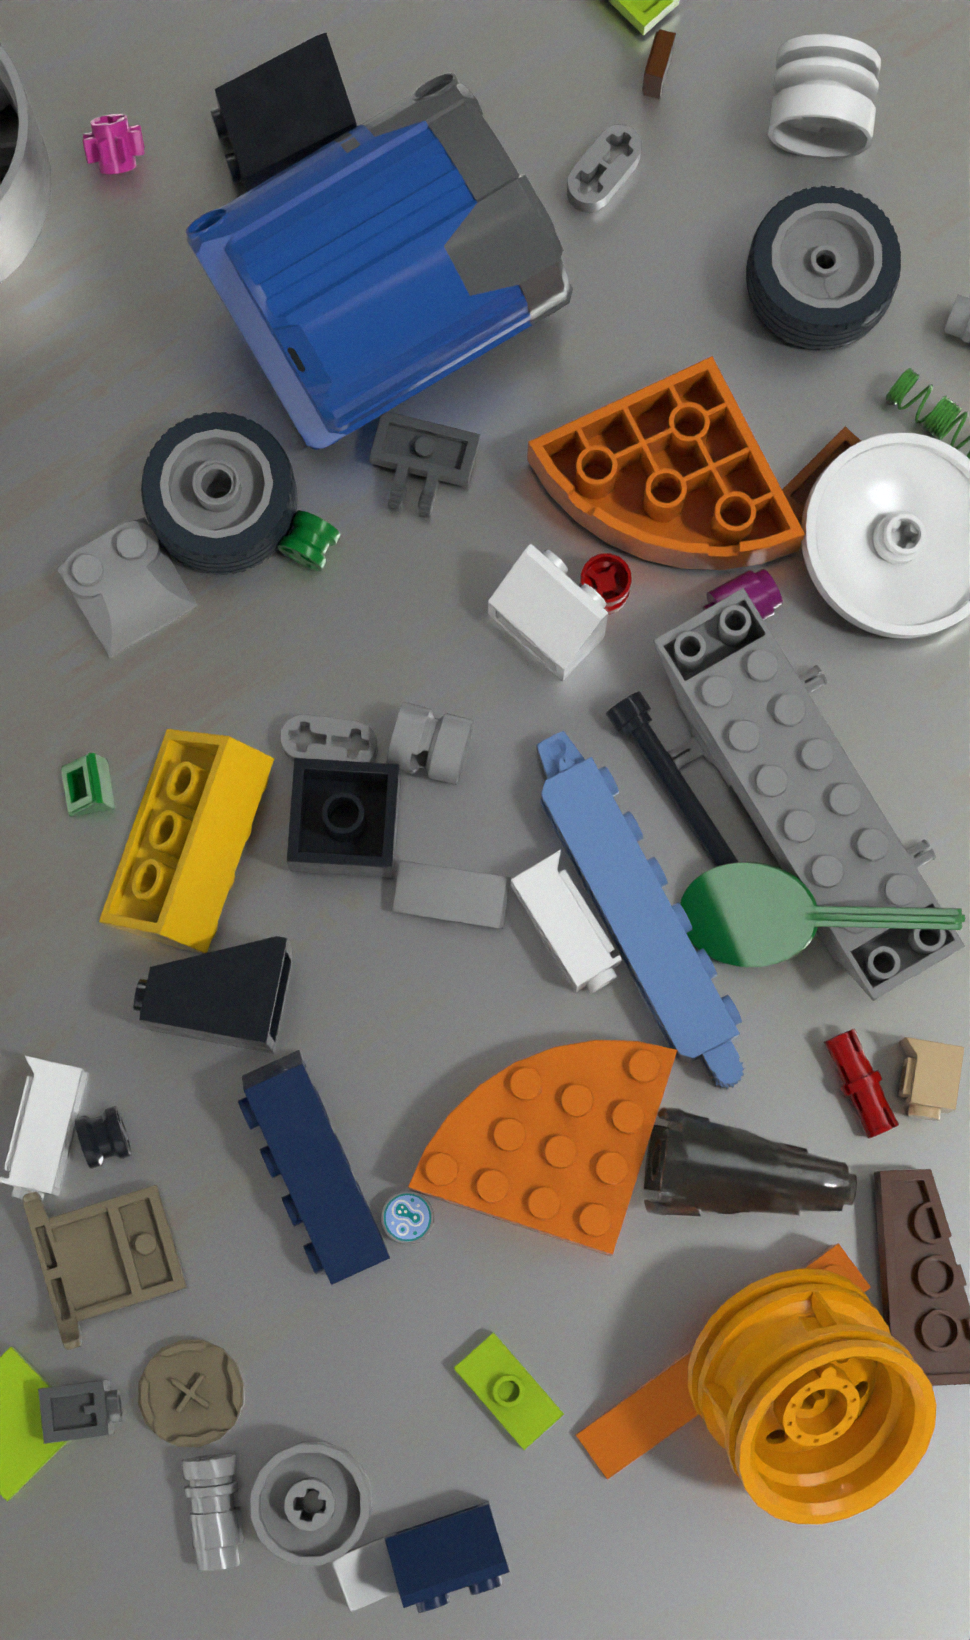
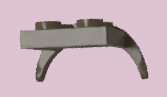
[23,1185,187,1350]

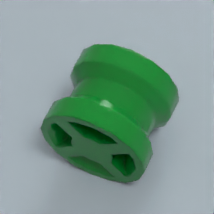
[277,510,341,572]

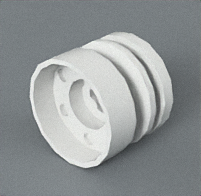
[768,34,881,159]

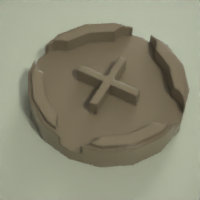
[138,1340,245,1447]

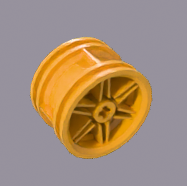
[688,1268,937,1524]

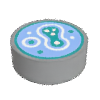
[381,1191,434,1245]

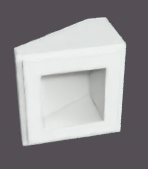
[332,1537,398,1612]

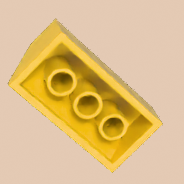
[99,729,275,954]

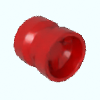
[579,553,632,615]

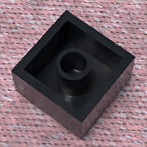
[287,758,401,878]

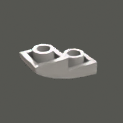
[392,860,511,929]

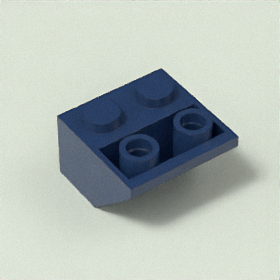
[385,1501,510,1613]

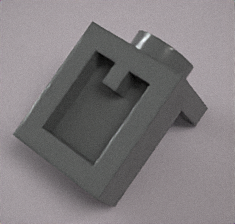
[38,1380,122,1444]

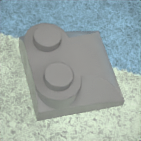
[57,517,198,658]

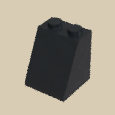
[210,33,357,192]
[133,936,294,1054]

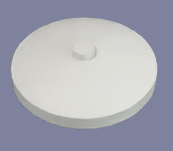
[801,432,970,639]

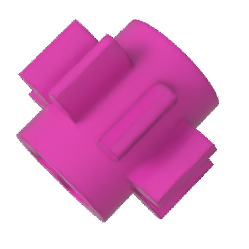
[82,114,145,174]

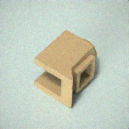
[898,1037,965,1121]

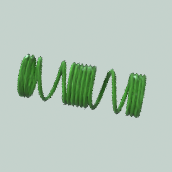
[886,368,970,459]

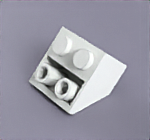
[488,544,608,681]

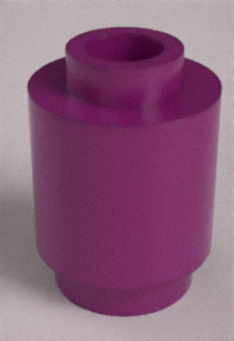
[703,568,783,620]

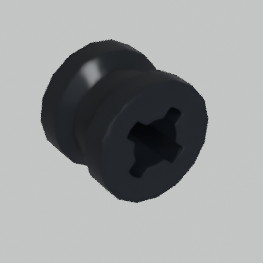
[75,1106,132,1169]

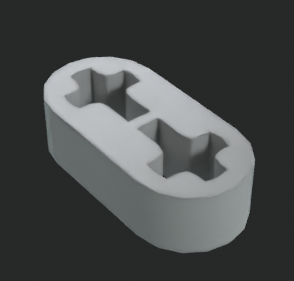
[567,124,642,213]
[280,714,378,763]

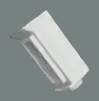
[510,849,622,993]
[0,1056,89,1200]

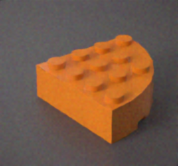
[527,356,805,570]
[408,1040,677,1256]

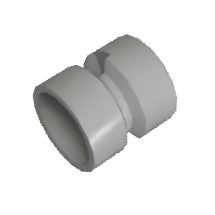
[386,702,474,785]

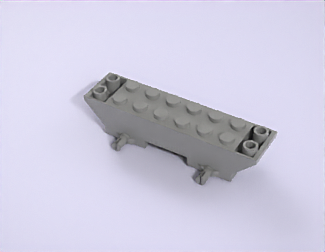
[653,588,965,1001]

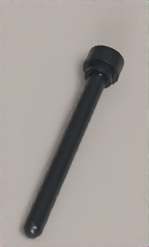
[606,691,739,867]

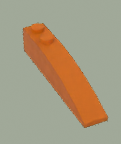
[576,1243,871,1480]

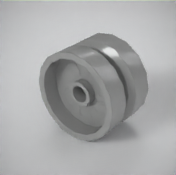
[250,1441,372,1566]

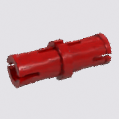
[824,1028,899,1139]

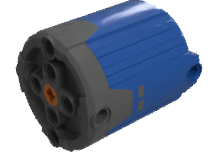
[186,73,573,450]

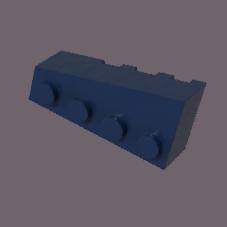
[238,1050,390,1285]

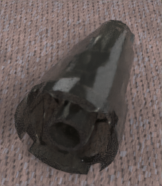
[644,1107,857,1216]

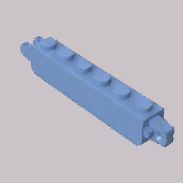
[536,731,745,1090]

